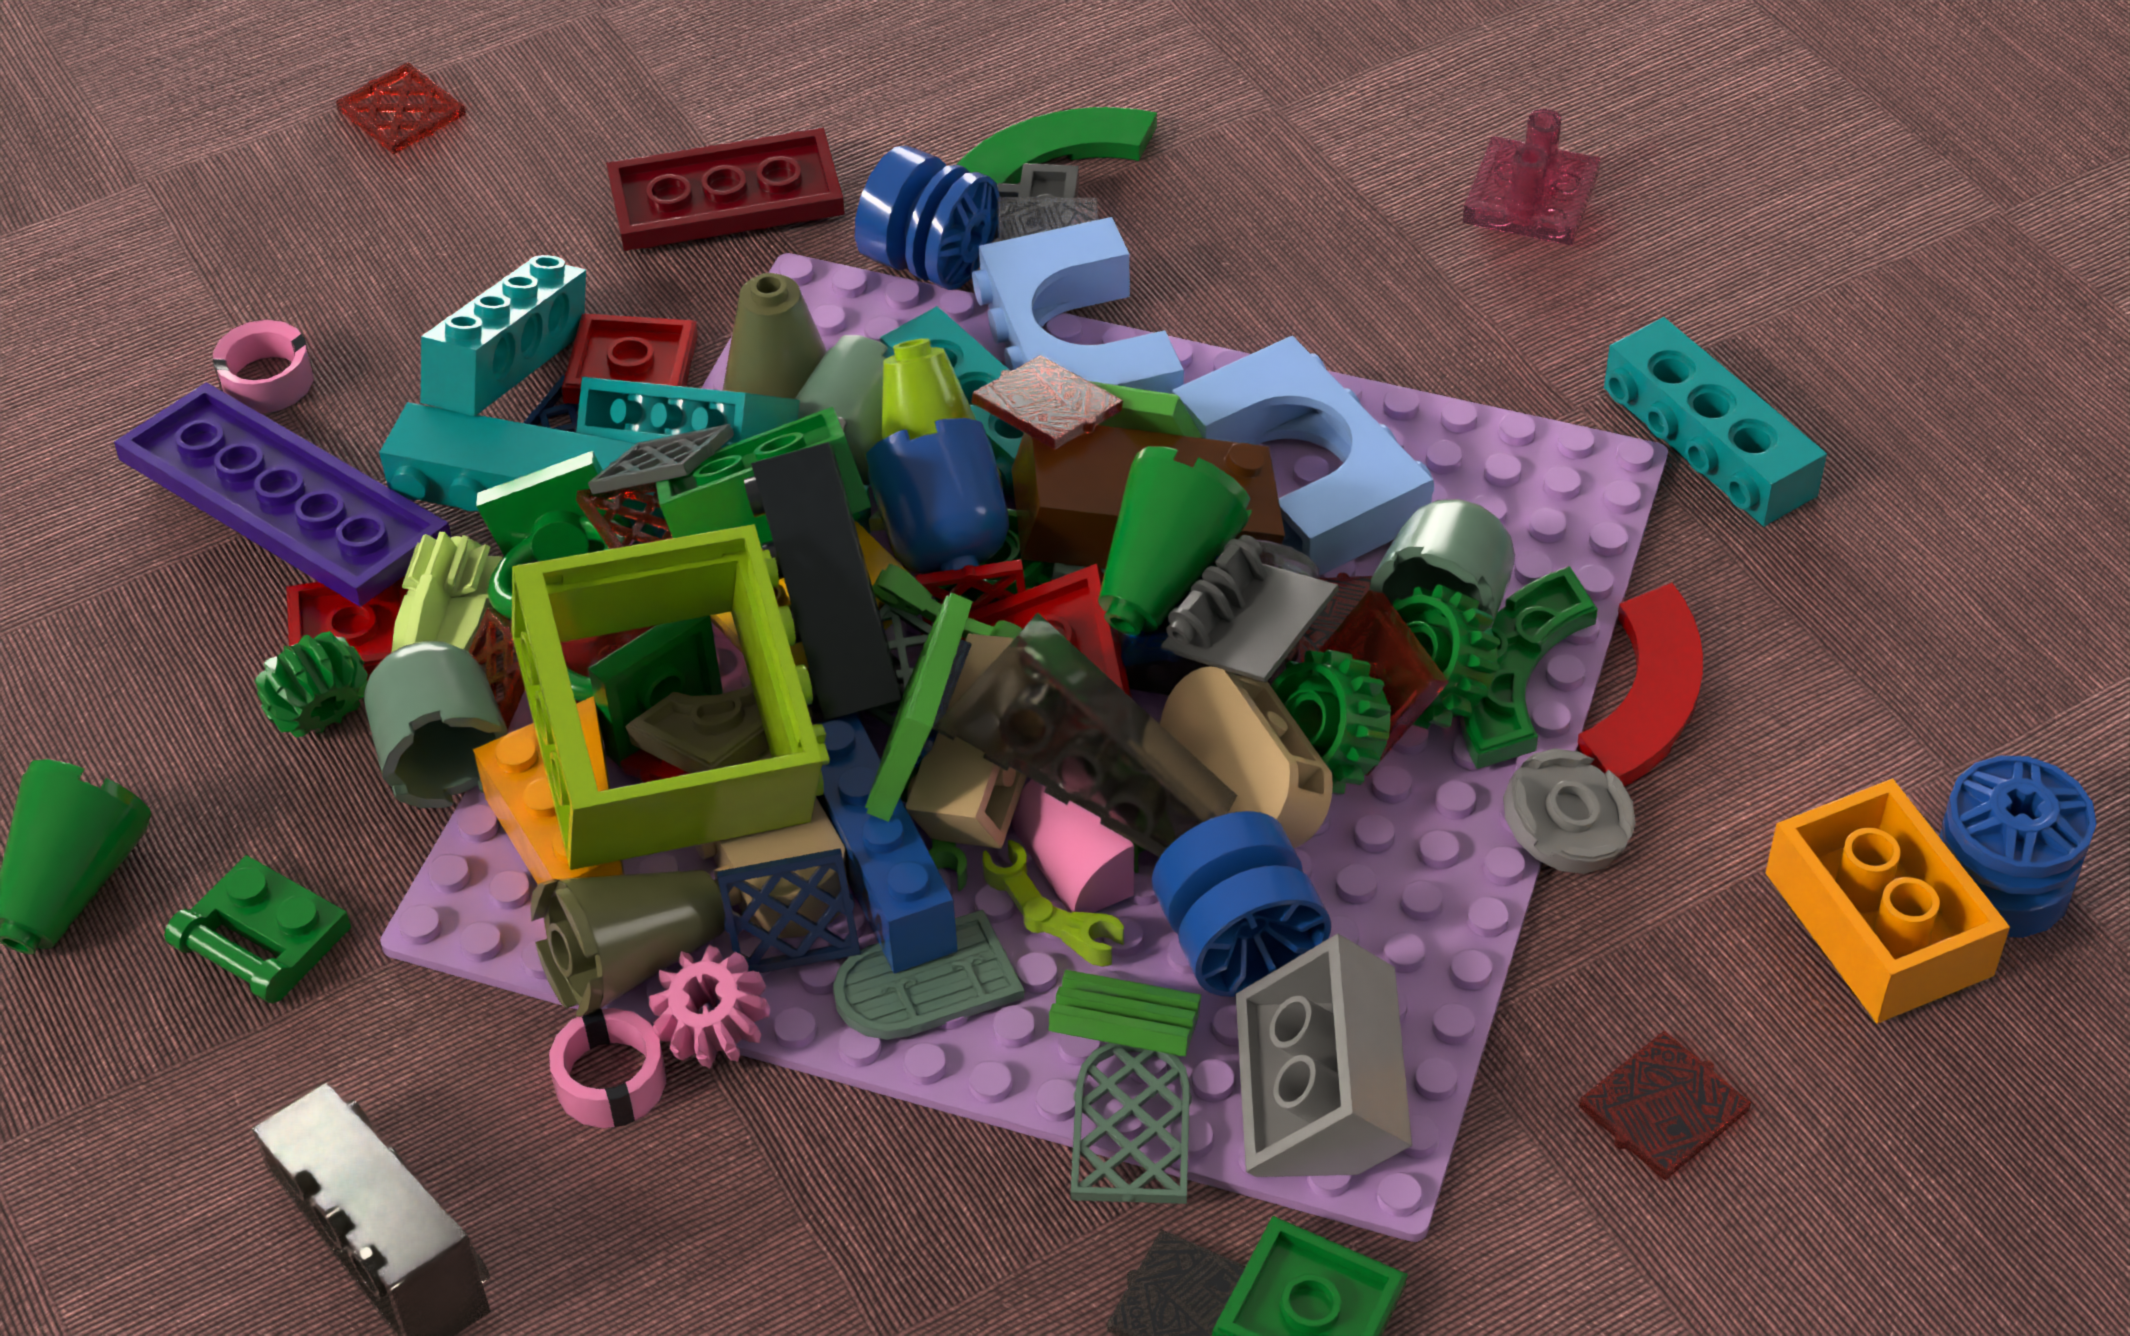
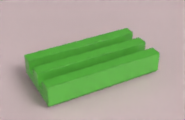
[1048,970,1201,1057]

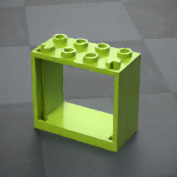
[511,524,830,870]

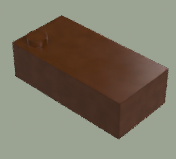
[1012,417,1285,580]

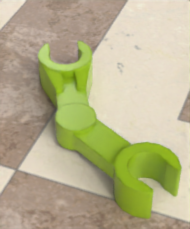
[982,840,1124,966]

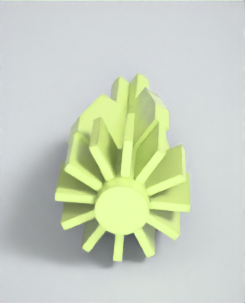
[391,532,503,653]

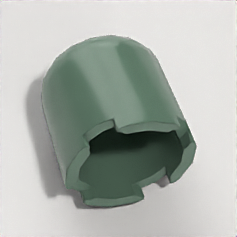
[795,335,888,486]
[1368,499,1515,629]
[364,641,508,808]

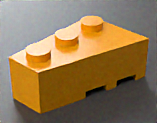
[473,696,625,885]

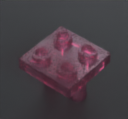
[1462,109,1601,246]

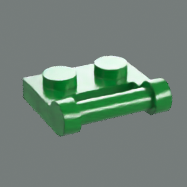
[164,855,351,1004]

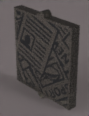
[1107,1229,1246,1336]

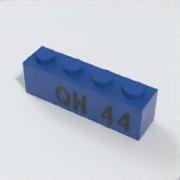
[815,712,958,974]

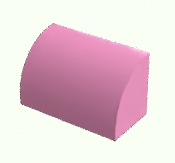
[1012,752,1134,913]

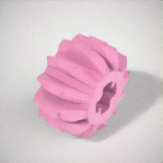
[649,944,770,1069]

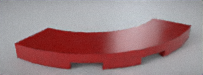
[1577,583,1703,787]

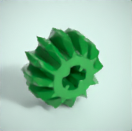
[254,631,368,738]

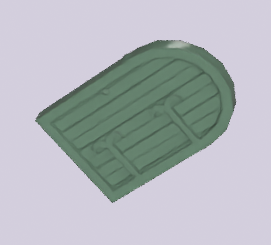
[833,909,1025,1040]

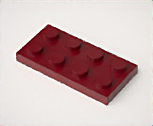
[606,127,845,251]

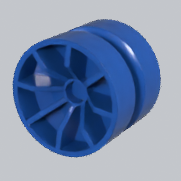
[1152,811,1332,997]

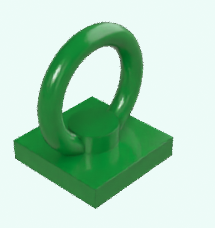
[476,451,642,620]
[560,615,723,769]

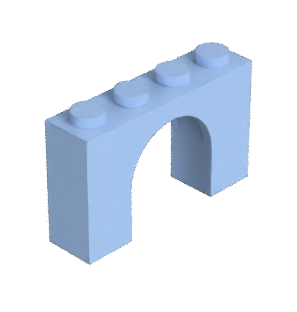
[972,217,1184,420]
[1172,335,1434,578]

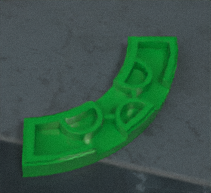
[957,107,1157,185]
[1459,566,1598,769]

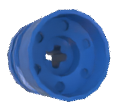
[855,145,1000,290]
[1939,755,2097,938]

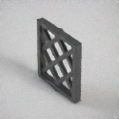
[588,424,734,494]

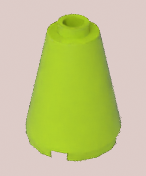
[881,339,1003,488]

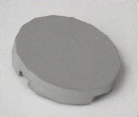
[1503,749,1636,874]

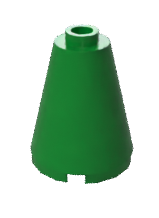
[1098,446,1252,636]
[0,759,152,955]

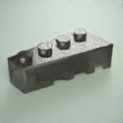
[252,1083,491,1336]

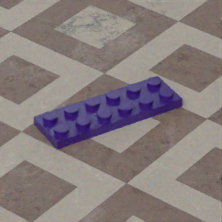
[114,382,451,607]

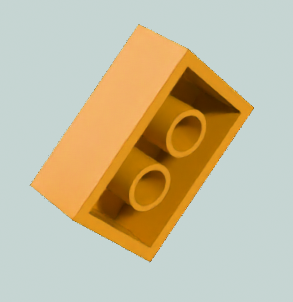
[1765,778,2010,1024]

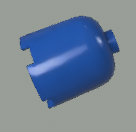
[866,418,1009,574]

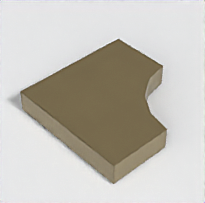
[626,684,813,774]

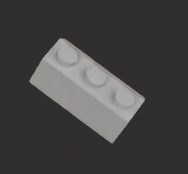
[1236,933,1412,1177]

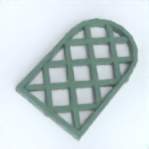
[1070,1043,1192,1204]

